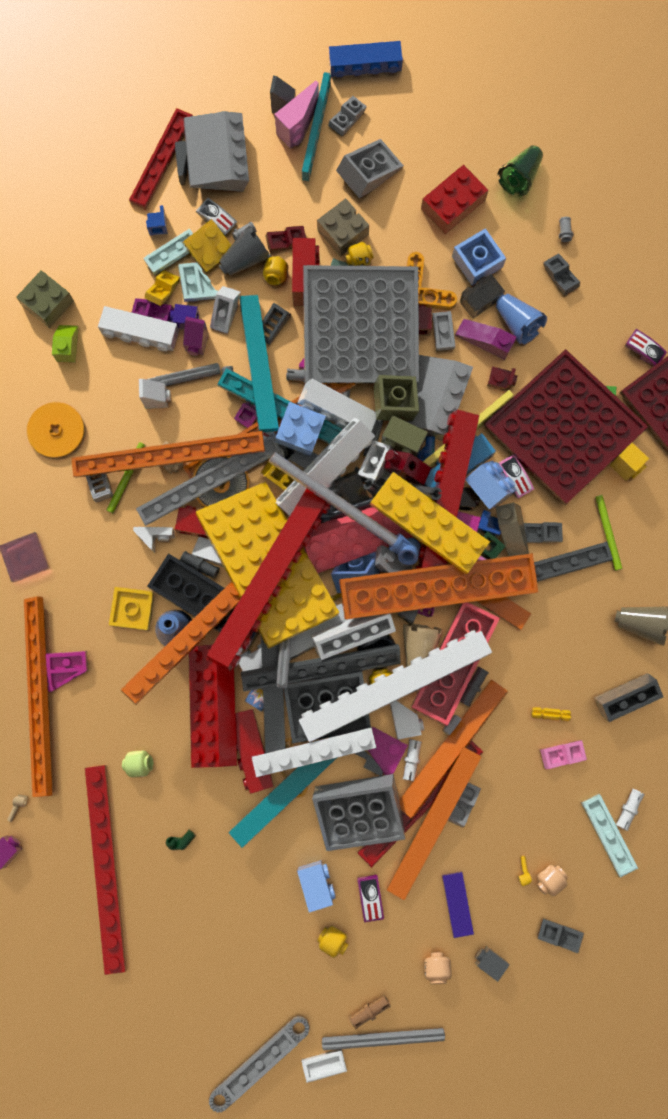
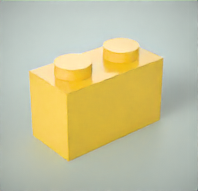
[609,443,649,481]

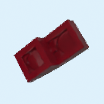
[265,226,306,252]

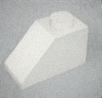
[210,286,240,333]
[139,379,171,409]
[358,440,393,482]
[390,701,424,740]

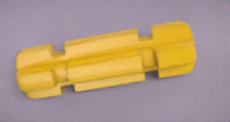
[531,707,571,721]

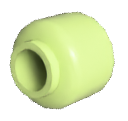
[122,750,154,778]

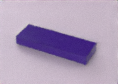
[442,872,474,938]

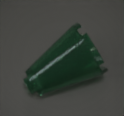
[497,145,543,196]

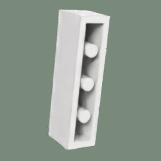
[98,306,179,351]
[297,379,376,432]
[310,613,396,660]

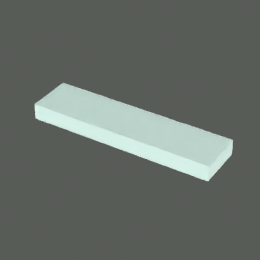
[581,794,638,878]

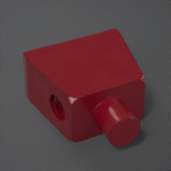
[384,450,431,485]

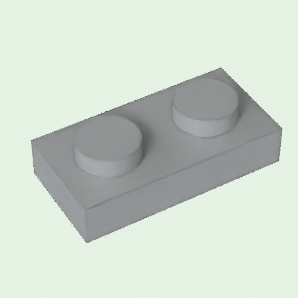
[432,311,455,351]

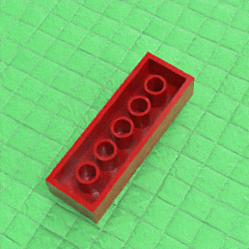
[188,644,237,768]

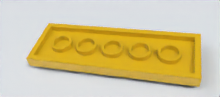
[370,472,490,574]

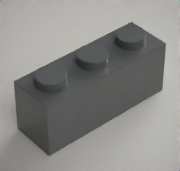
[594,673,663,722]

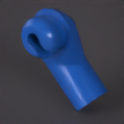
[417,436,435,461]

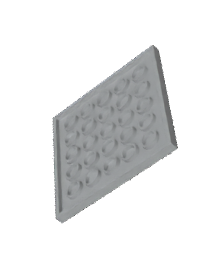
[303,265,419,383]

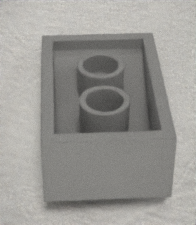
[336,139,404,198]

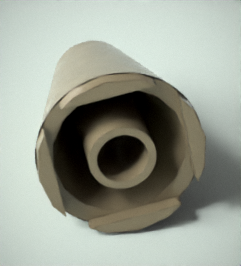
[615,606,668,646]

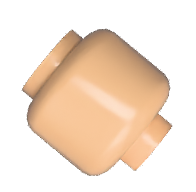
[537,865,568,896]
[424,952,452,984]

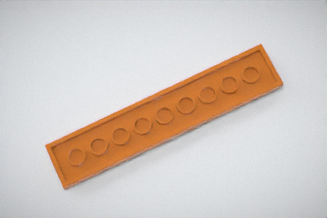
[339,553,538,619]

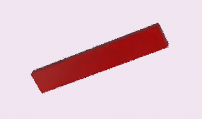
[129,108,193,210]

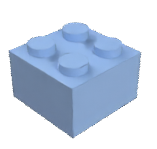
[452,228,506,286]
[275,402,326,456]
[465,461,517,509]
[297,860,336,912]

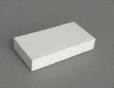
[301,1049,347,1083]

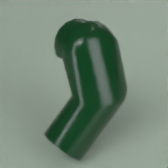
[165,829,196,850]

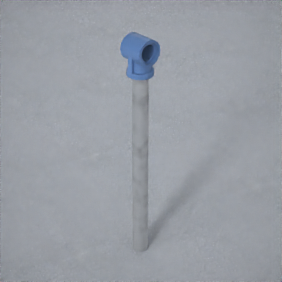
[269,452,421,565]

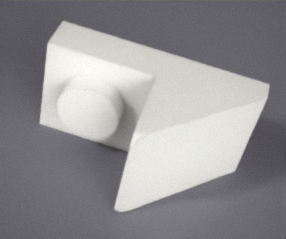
[133,527,175,553]

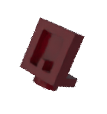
[487,366,518,391]

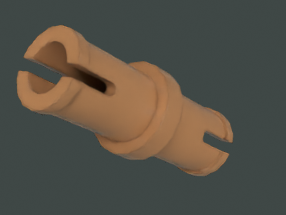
[349,995,391,1029]

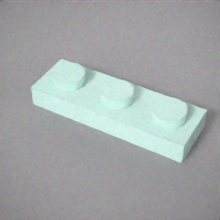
[143,228,193,276]

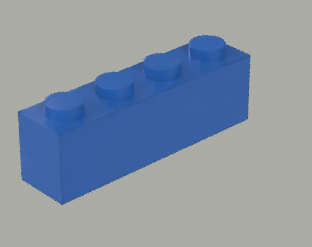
[329,41,403,77]

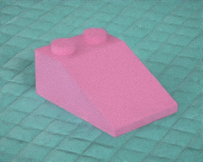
[274,81,319,149]

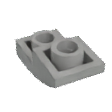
[328,96,367,136]

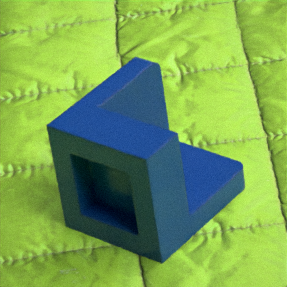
[146,205,168,236]
[477,510,501,539]

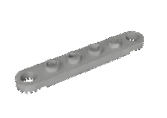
[209,1016,309,1112]

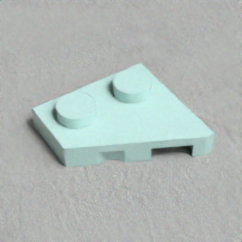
[178,262,218,302]

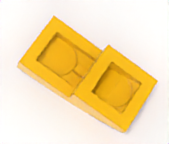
[144,270,180,306]

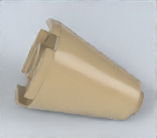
[403,624,443,667]

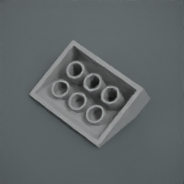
[184,111,249,192]
[406,355,473,441]
[312,774,405,851]

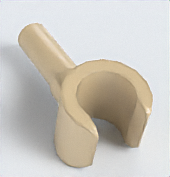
[7,795,28,822]

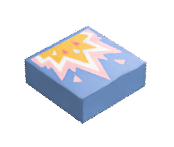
[245,689,263,712]

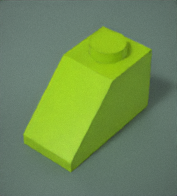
[52,325,78,363]

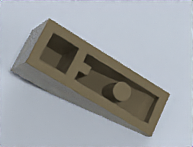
[496,502,529,557]

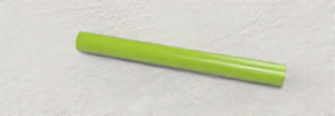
[106,442,146,514]
[595,495,623,571]

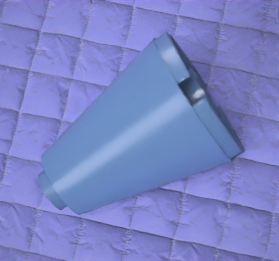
[496,294,547,344]
[155,609,192,646]

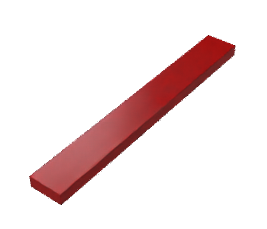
[357,741,483,868]

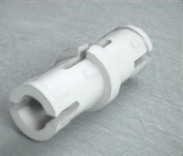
[403,739,422,781]
[616,789,645,831]

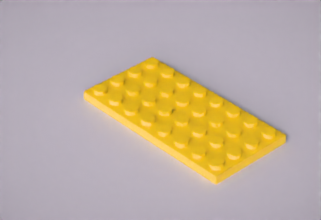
[196,482,340,649]

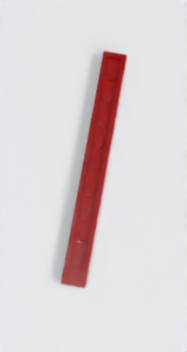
[85,765,126,975]

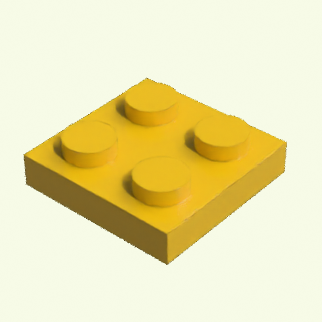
[182,219,231,273]
[109,587,154,631]

